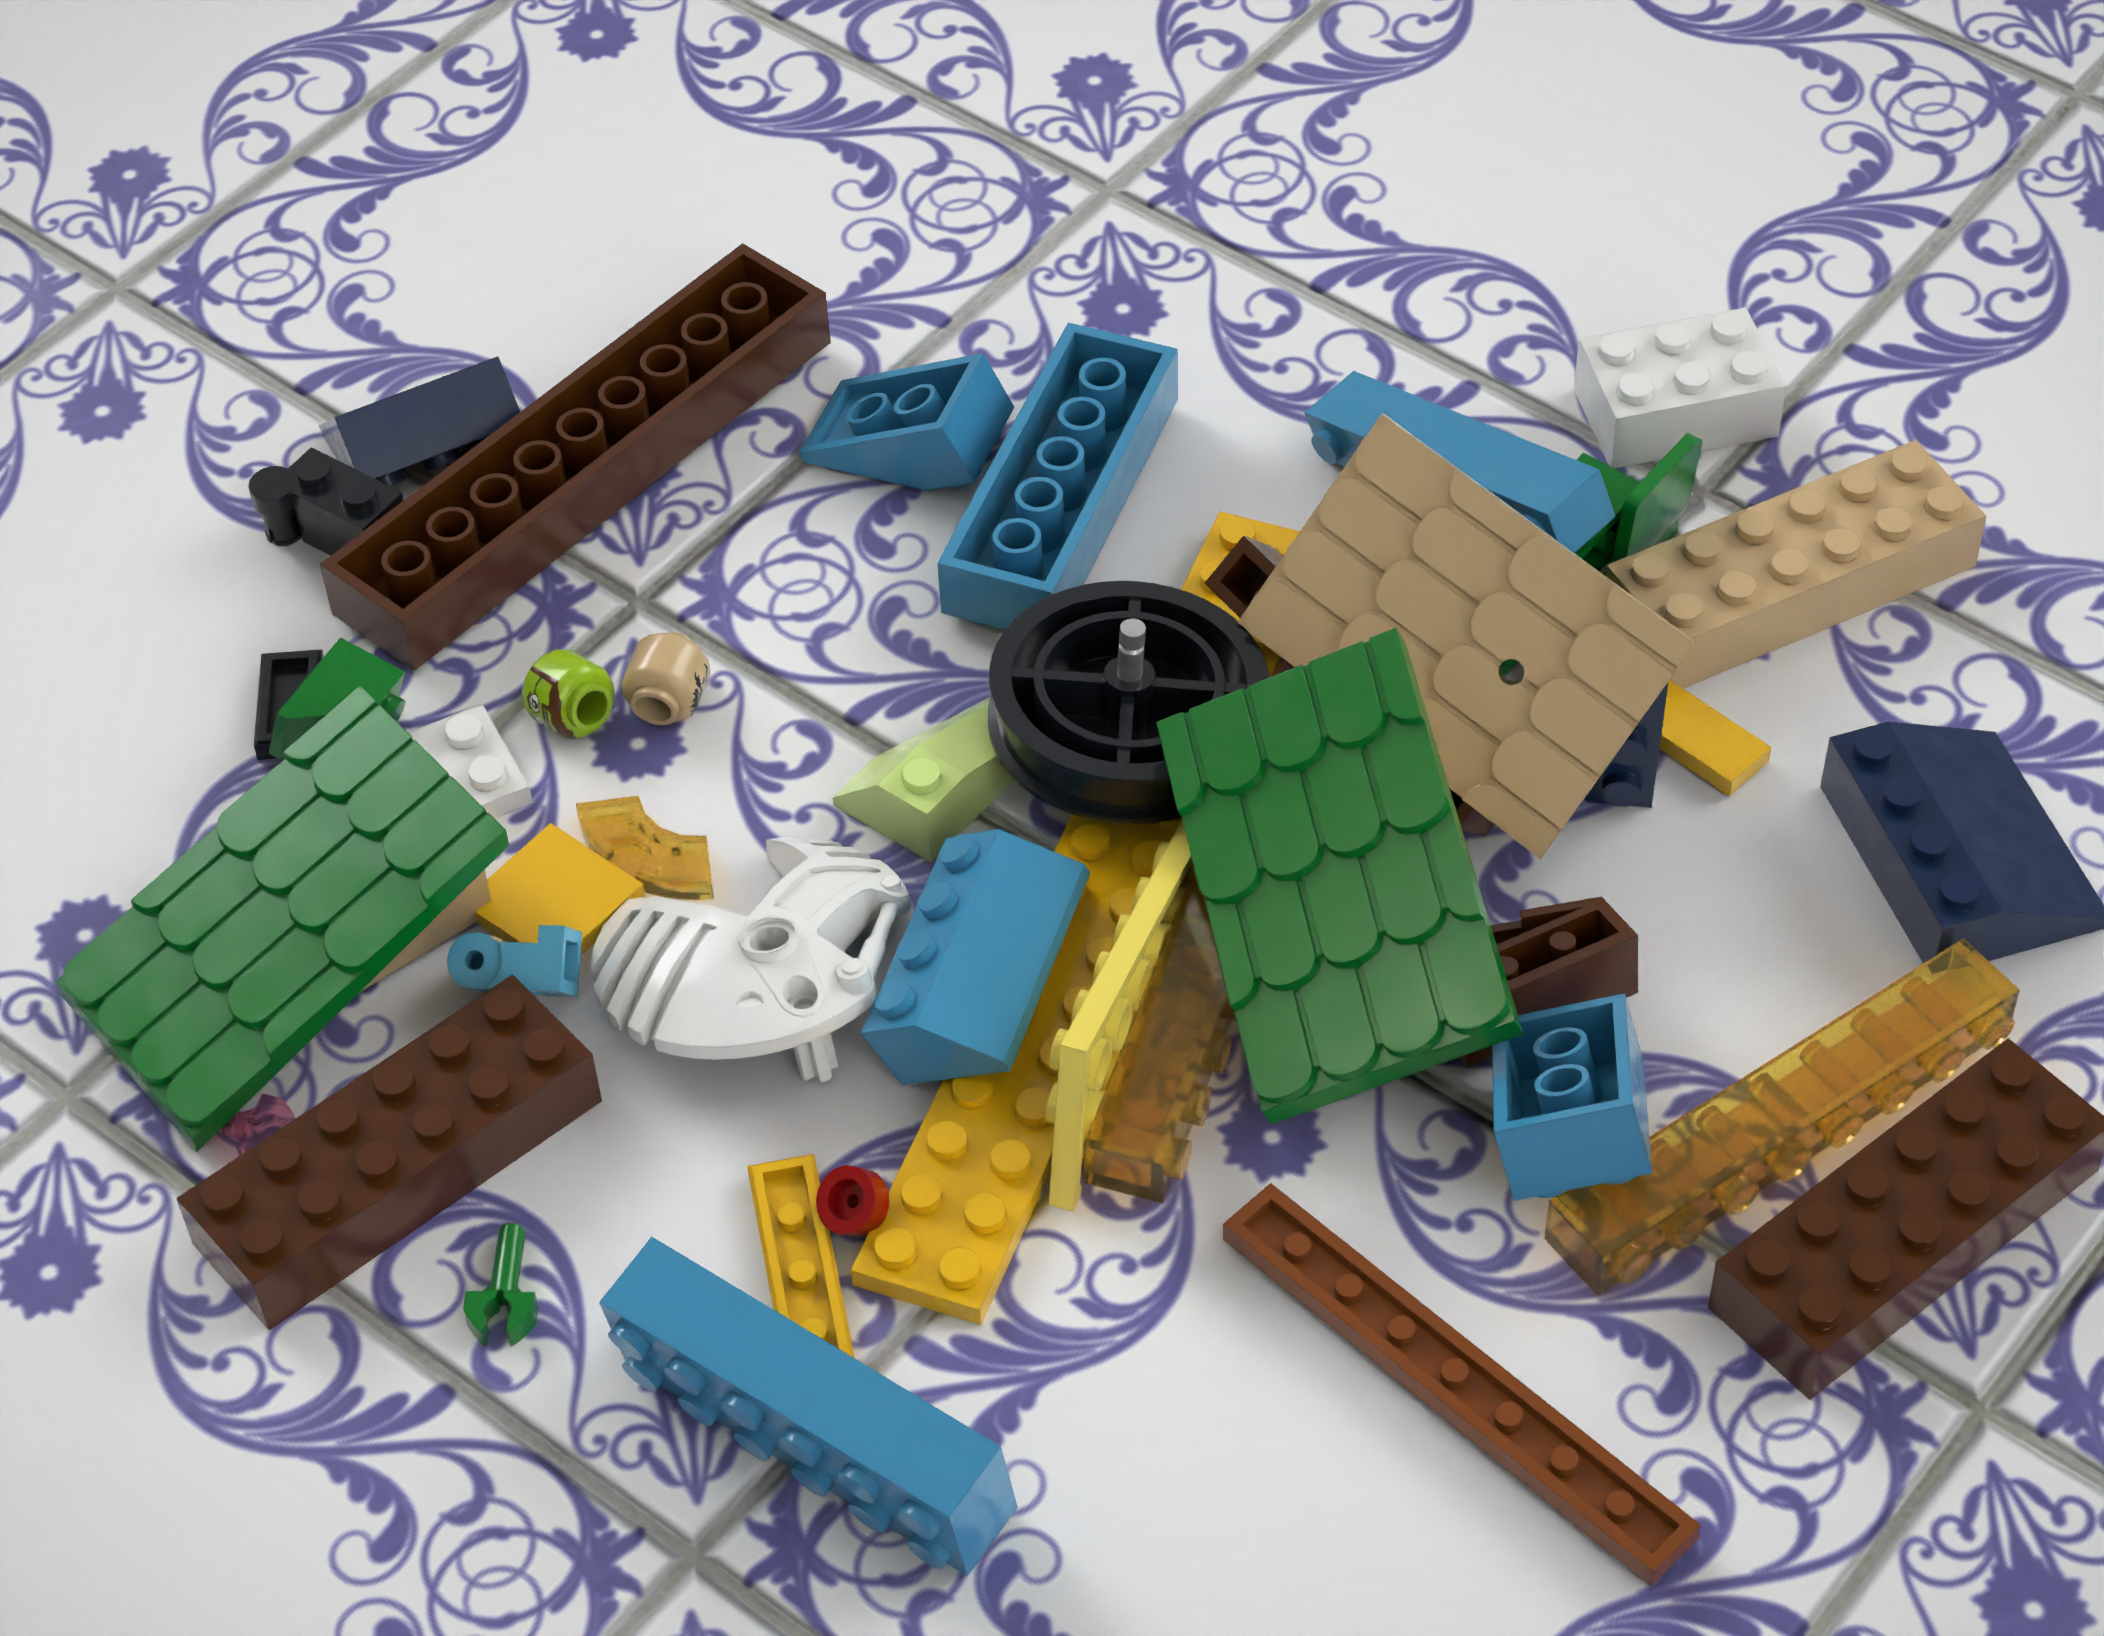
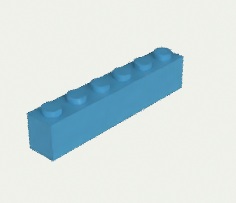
[1304,371,1616,553]

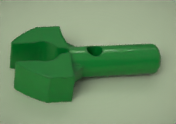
[463,1223,539,1346]

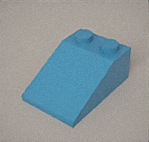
[798,353,1014,490]

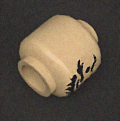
[621,632,710,725]

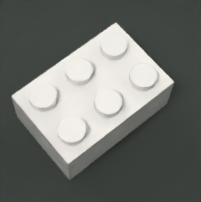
[1574,307,1786,469]

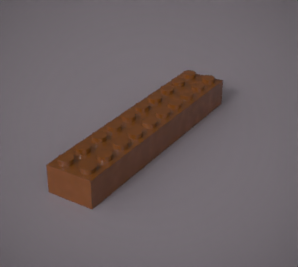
[319,243,831,671]

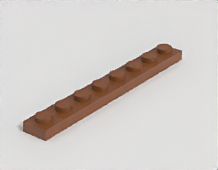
[1223,1183,1701,1586]

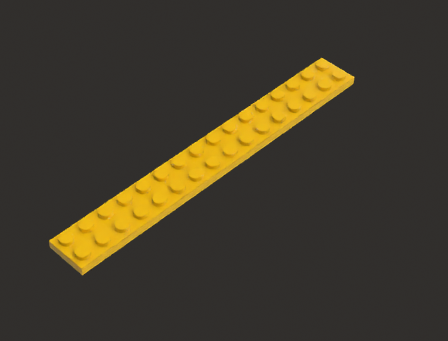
[851,511,1300,1325]

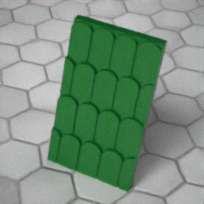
[1156,627,1523,1125]
[56,686,509,1152]

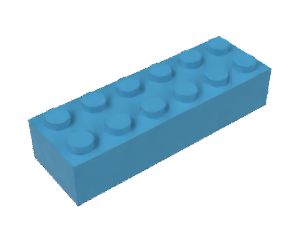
[937,322,1178,630]
[599,1237,1018,1577]

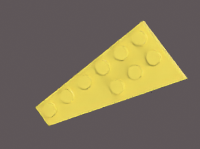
[1045,819,1199,1212]

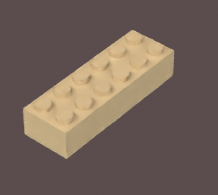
[1606,440,1987,688]

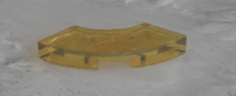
[576,796,714,900]

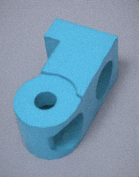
[447,925,582,997]

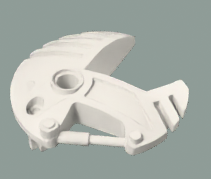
[590,837,911,1083]

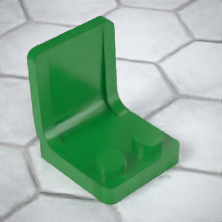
[1599,433,1703,576]

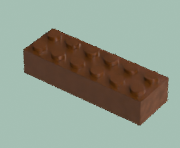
[176,974,602,1330]
[1708,1038,2104,1400]

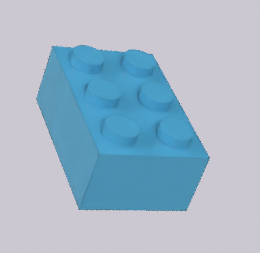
[1492,993,1652,1201]

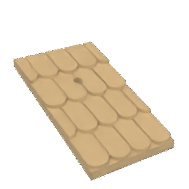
[1238,413,1696,859]

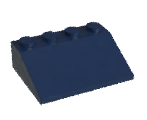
[1820,721,2104,977]

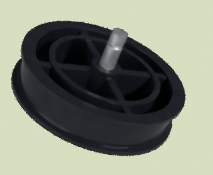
[988,581,1269,824]

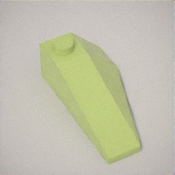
[832,697,1014,863]

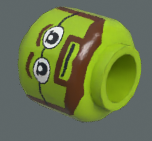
[522,650,615,738]

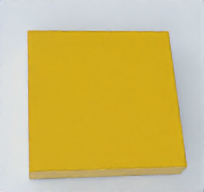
[475,823,645,955]

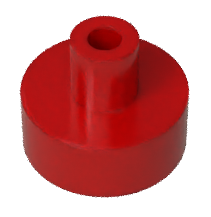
[816,1165,889,1237]

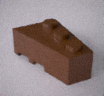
[1458,896,1638,1068]

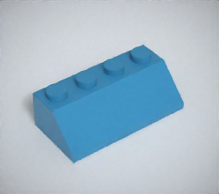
[861,829,1090,1085]

